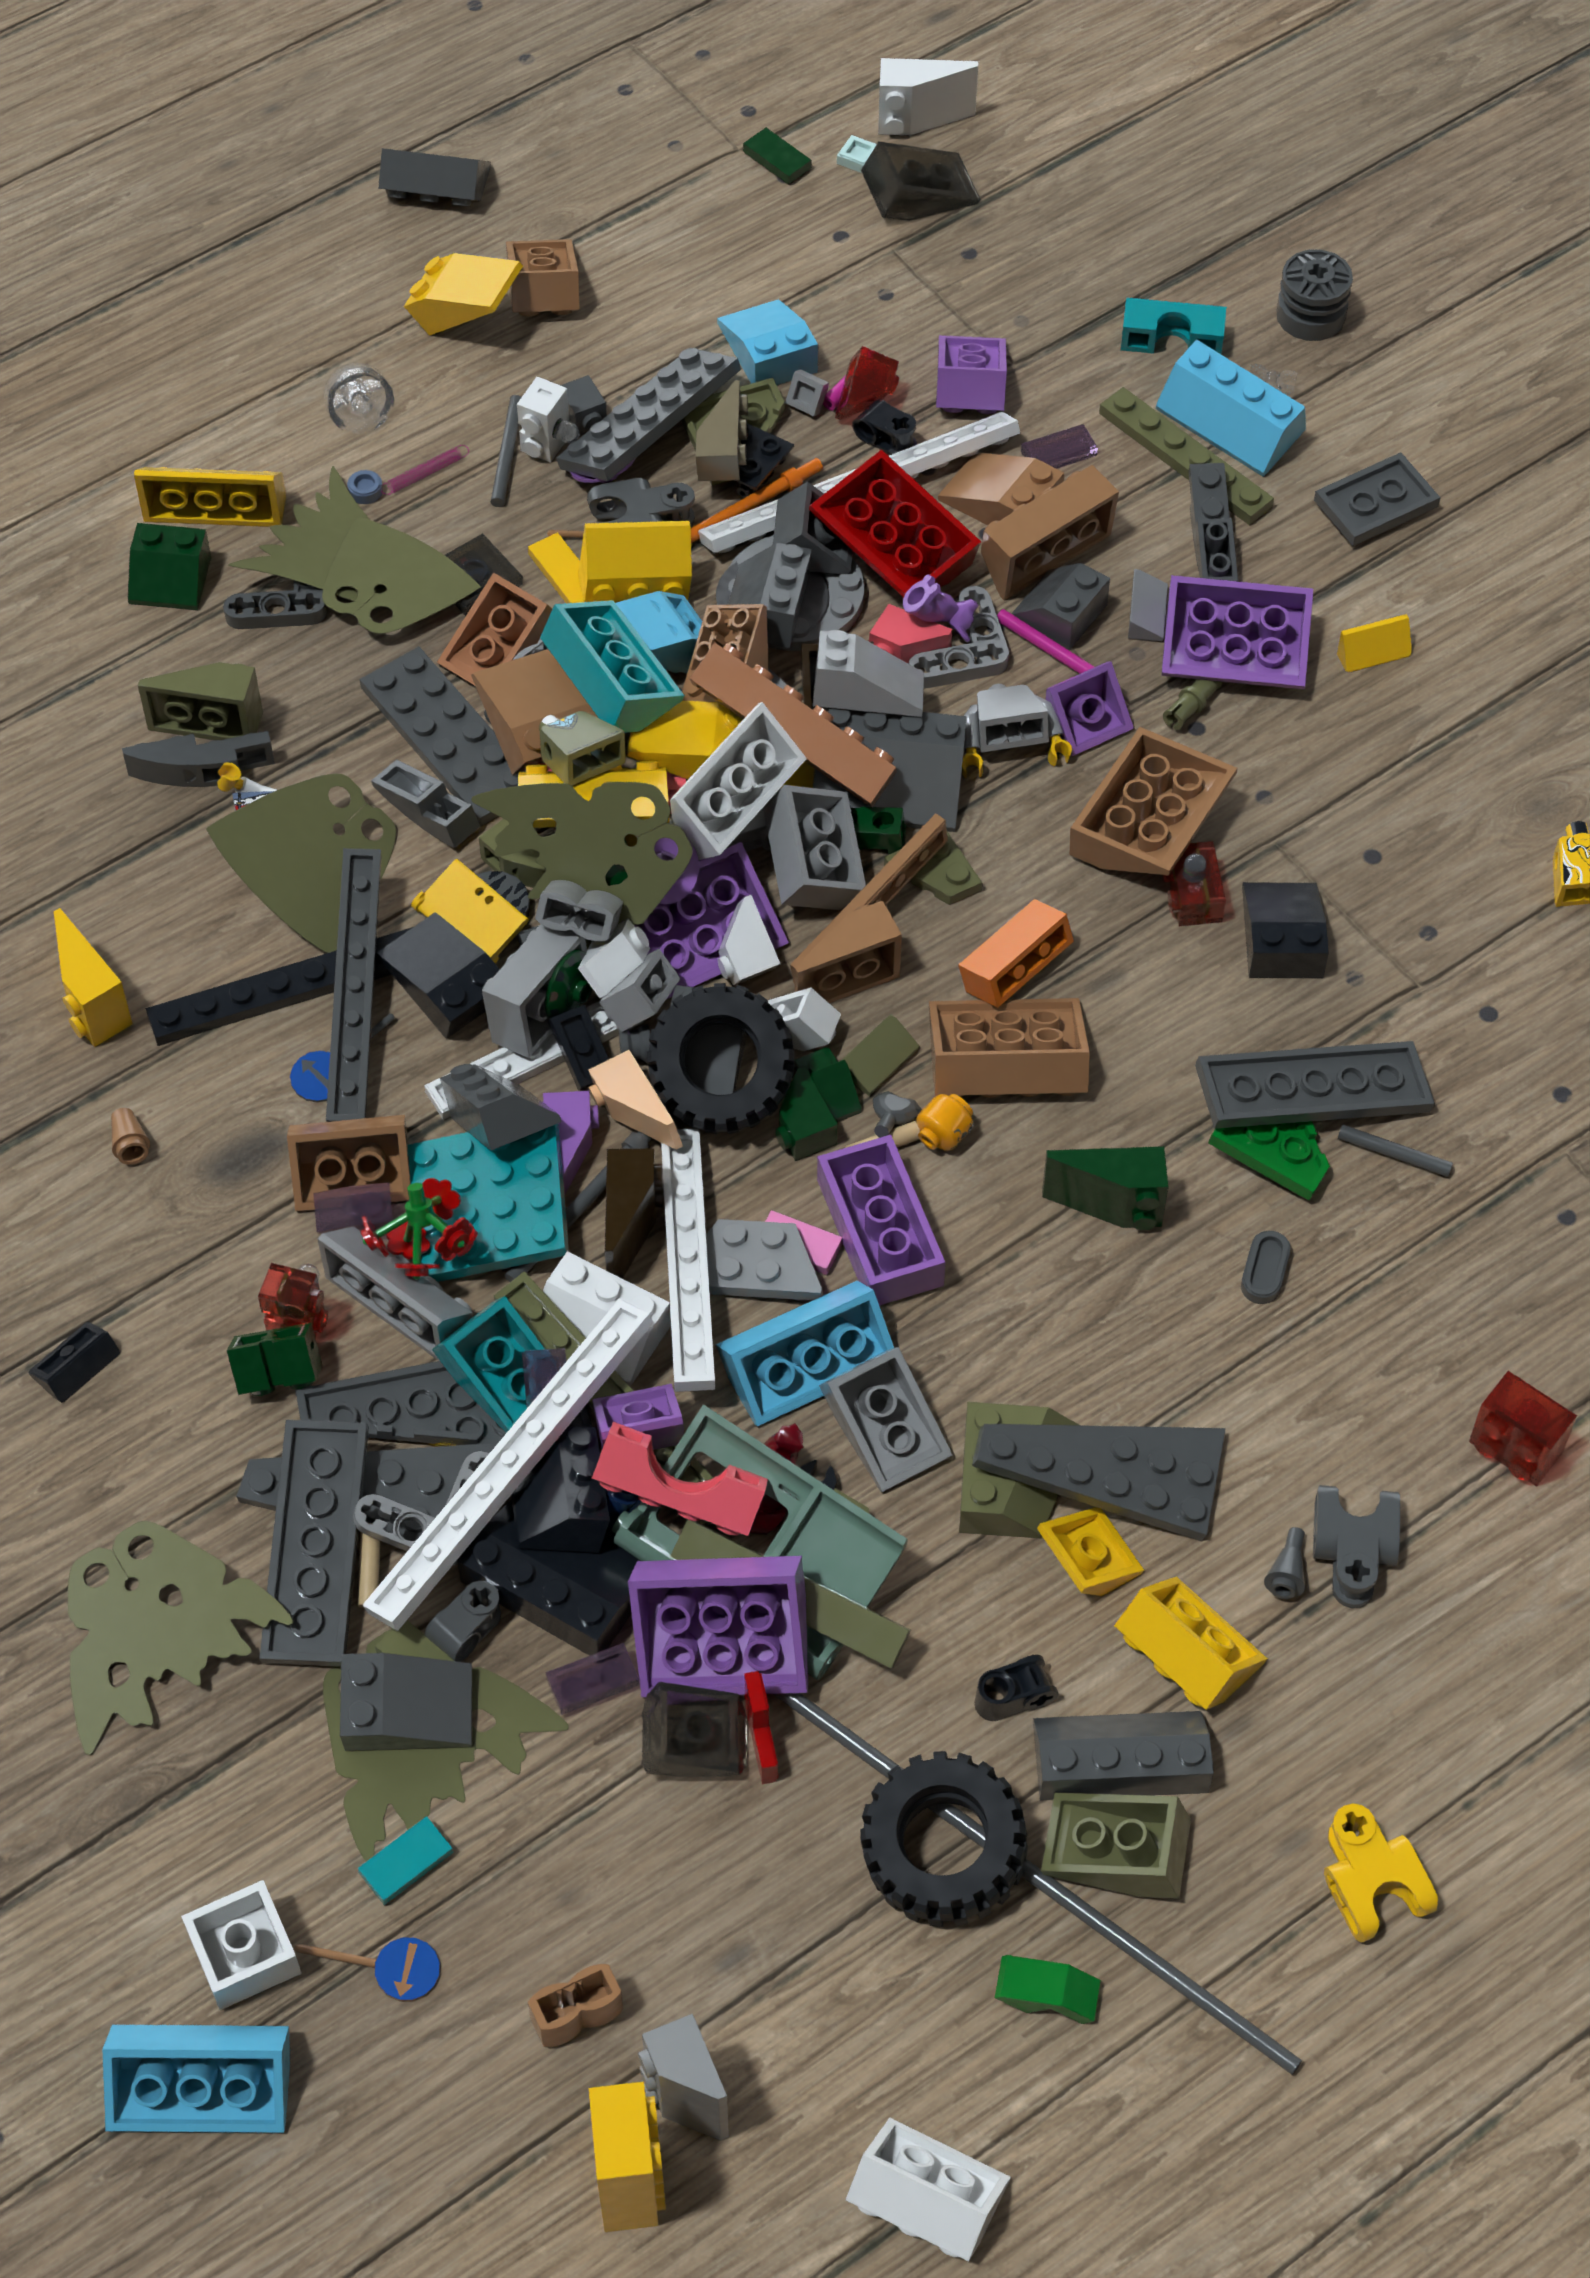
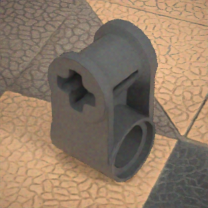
[425,1581,501,1662]

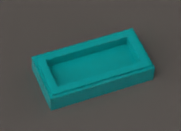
[358,1816,453,1905]

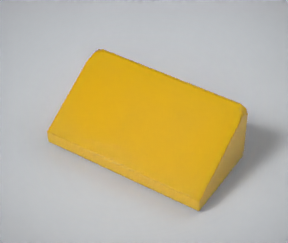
[1337,614,1412,672]

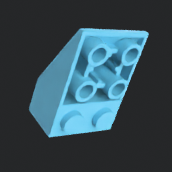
[616,591,702,673]

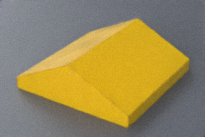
[1037,1507,1144,1596]

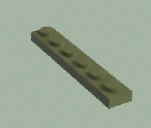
[1099,387,1274,526]

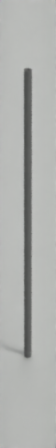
[773,1693,1302,2075]

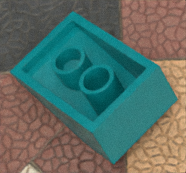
[432,1296,560,1433]

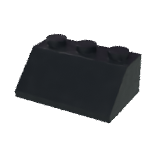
[511,1426,610,1553]

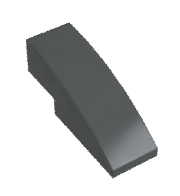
[371,759,480,848]

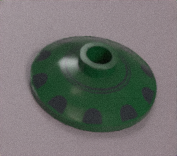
[545,950,592,1019]

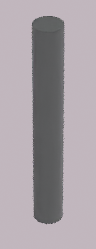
[1338,1125,1453,1177]

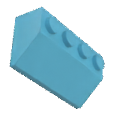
[1156,339,1306,477]
[716,1281,894,1426]
[102,2025,290,2133]

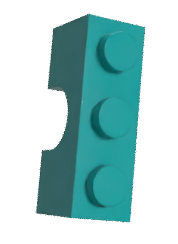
[1120,297,1227,355]

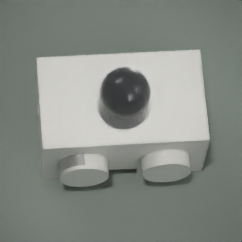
[517,377,580,463]

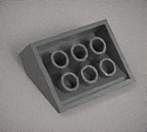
[813,707,966,832]

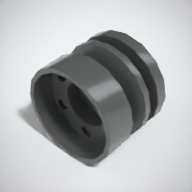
[1276,250,1353,341]

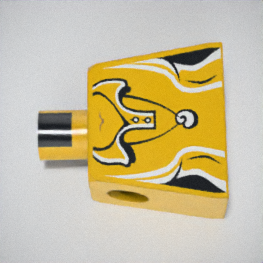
[1553,821,1590,907]

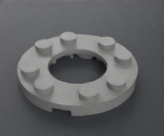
[728,535,864,651]

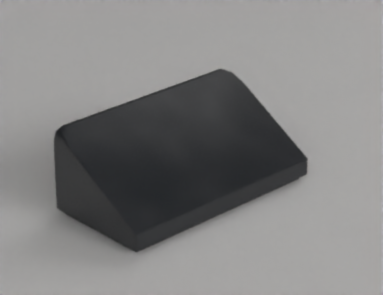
[28,1321,120,1403]

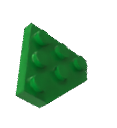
[1208,1121,1330,1200]

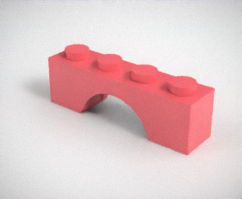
[592,1422,768,1536]

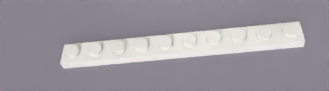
[698,411,1020,553]
[363,1299,654,1631]

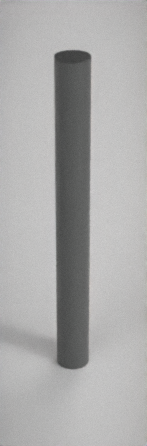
[490,395,522,507]

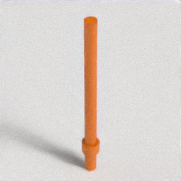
[691,458,823,544]

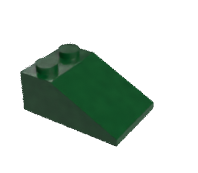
[1042,1146,1169,1230]

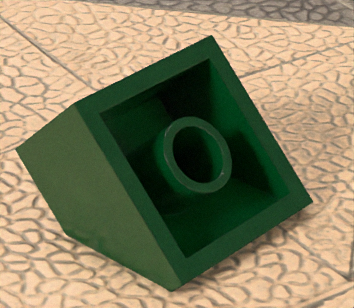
[128,523,211,611]

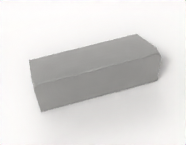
[1128,569,1168,641]

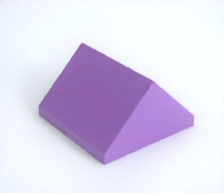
[1046,661,1134,756]
[592,1384,684,1450]

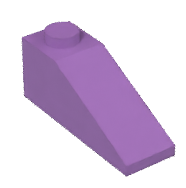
[543,1091,599,1195]

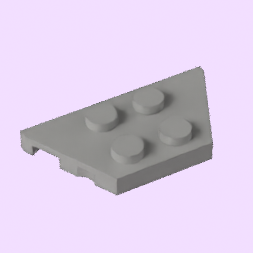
[706,1219,823,1300]

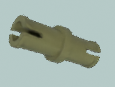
[1163,679,1222,730]

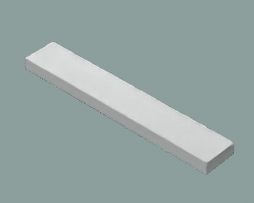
[424,1000,643,1120]

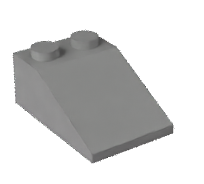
[813,630,924,717]
[819,1347,953,1492]

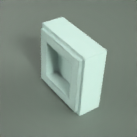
[837,135,880,174]

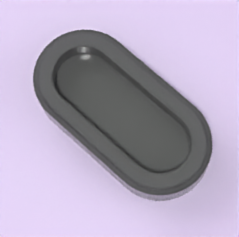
[1241,1231,1291,1304]

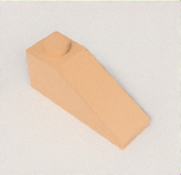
[588,1050,683,1150]

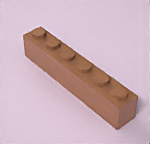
[689,642,897,807]

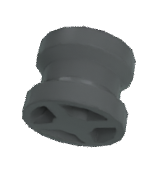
[618,1024,650,1063]

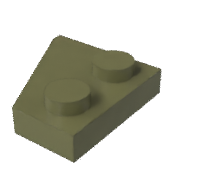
[884,832,982,905]

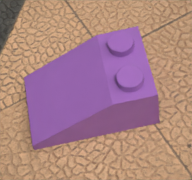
[936,335,1007,414]

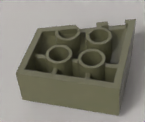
[959,1402,1079,1539]

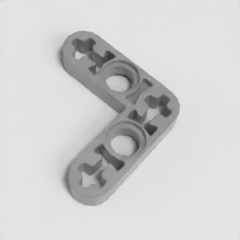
[908,586,1009,689]
[353,1451,489,1566]

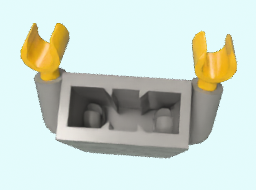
[962,684,1072,778]

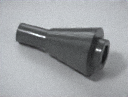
[1264,1527,1305,1599]

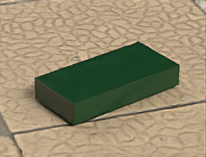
[743,127,812,185]

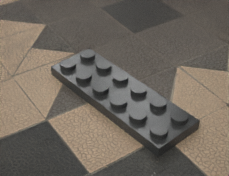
[556,348,741,481]
[360,647,526,827]
[1195,1041,1435,1129]
[259,1420,369,1666]

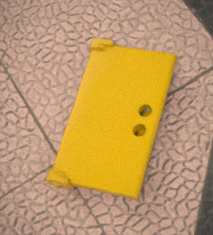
[411,859,529,963]

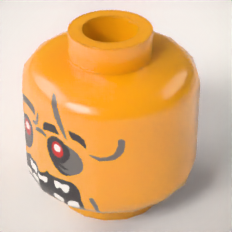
[916,1094,973,1151]

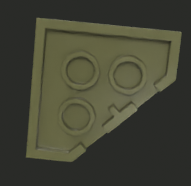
[681,378,785,486]

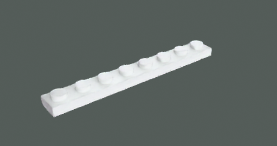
[661,1129,715,1392]

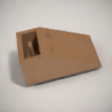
[682,604,768,702]

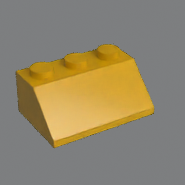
[578,521,692,603]
[1114,1576,1268,1710]

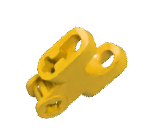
[1324,1803,1438,1942]

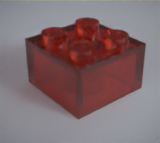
[1469,1371,1577,1487]

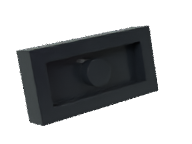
[548,1004,609,1091]

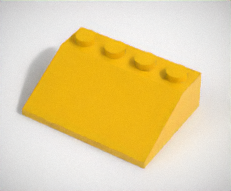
[518,761,670,828]

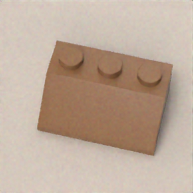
[287,1115,410,1211]

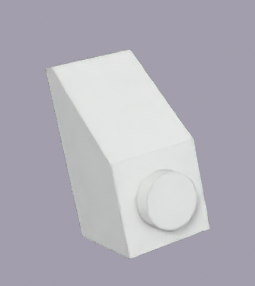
[717,895,780,986]
[578,918,650,998]
[768,987,841,1051]

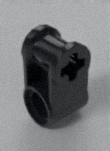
[852,399,917,455]
[974,1655,1059,1721]

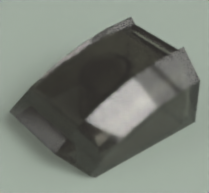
[641,1682,748,1777]

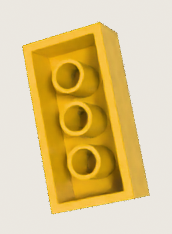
[588,2081,666,2232]

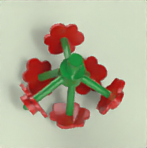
[360,1178,478,1280]

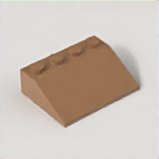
[471,649,630,775]
[1069,727,1237,875]
[929,998,1090,1098]

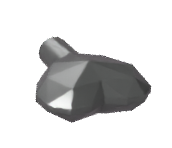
[873,1091,922,1138]

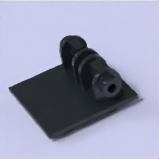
[735,423,794,498]

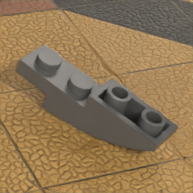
[1188,463,1238,582]
[122,731,275,787]

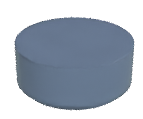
[347,470,383,504]

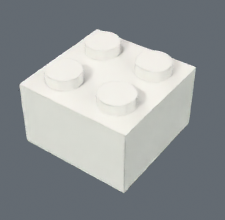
[181,1880,302,2010]

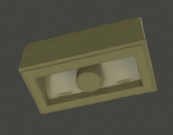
[842,1014,920,1097]

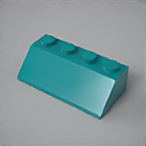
[540,600,685,733]

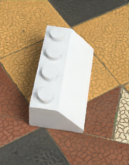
[670,702,807,860]

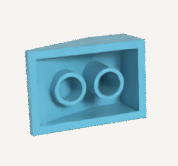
[717,299,818,385]

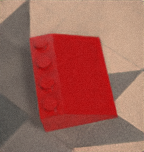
[809,449,981,598]

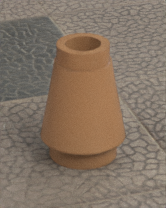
[111,1108,150,1165]

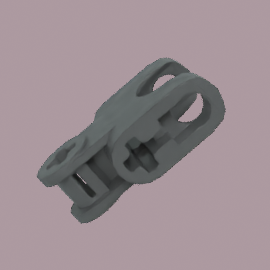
[587,478,695,527]
[1313,1485,1400,1608]

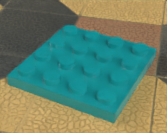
[408,1123,569,1282]

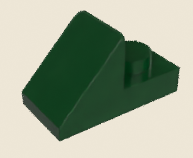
[794,1046,862,1122]

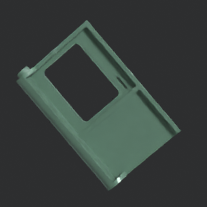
[612,1404,908,1681]

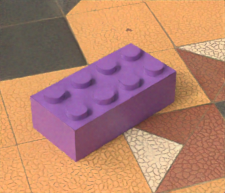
[817,1135,946,1306]

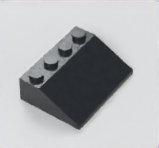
[457,1500,640,1661]

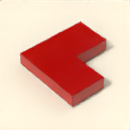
[744,1671,778,1785]

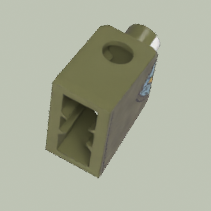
[539,711,625,786]

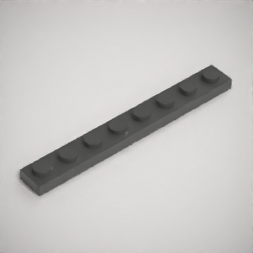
[326,848,382,1122]

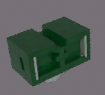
[226,1323,323,1396]

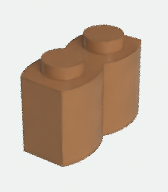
[528,1964,623,2047]

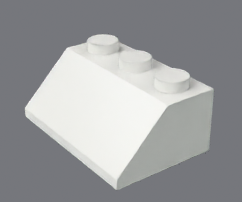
[543,1251,671,1387]
[846,2118,1011,2262]

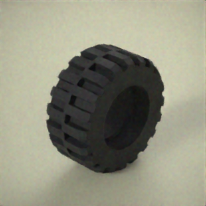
[647,983,795,1134]
[860,1751,1028,1927]

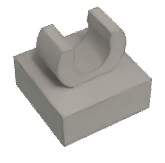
[785,369,829,416]

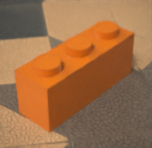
[958,899,1074,1008]

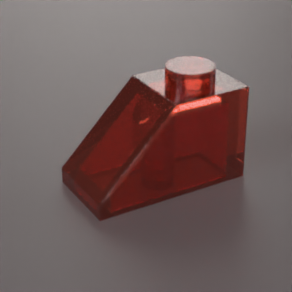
[835,346,900,420]

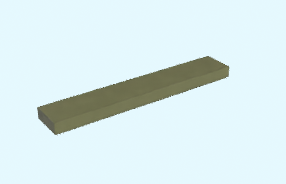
[670,1520,911,1668]

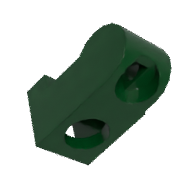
[851,807,906,855]

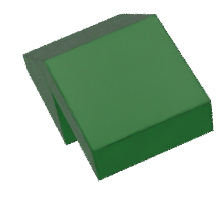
[994,1955,1101,2024]

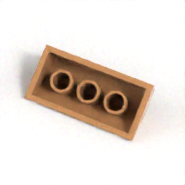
[981,465,1119,601]

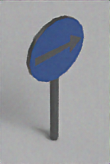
[290,1014,395,1103]

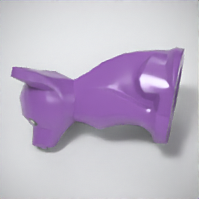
[903,574,979,642]

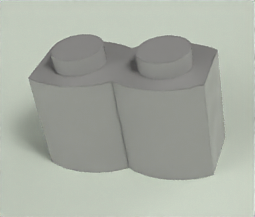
[535,880,623,941]

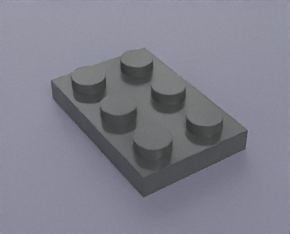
[1314,452,1441,546]

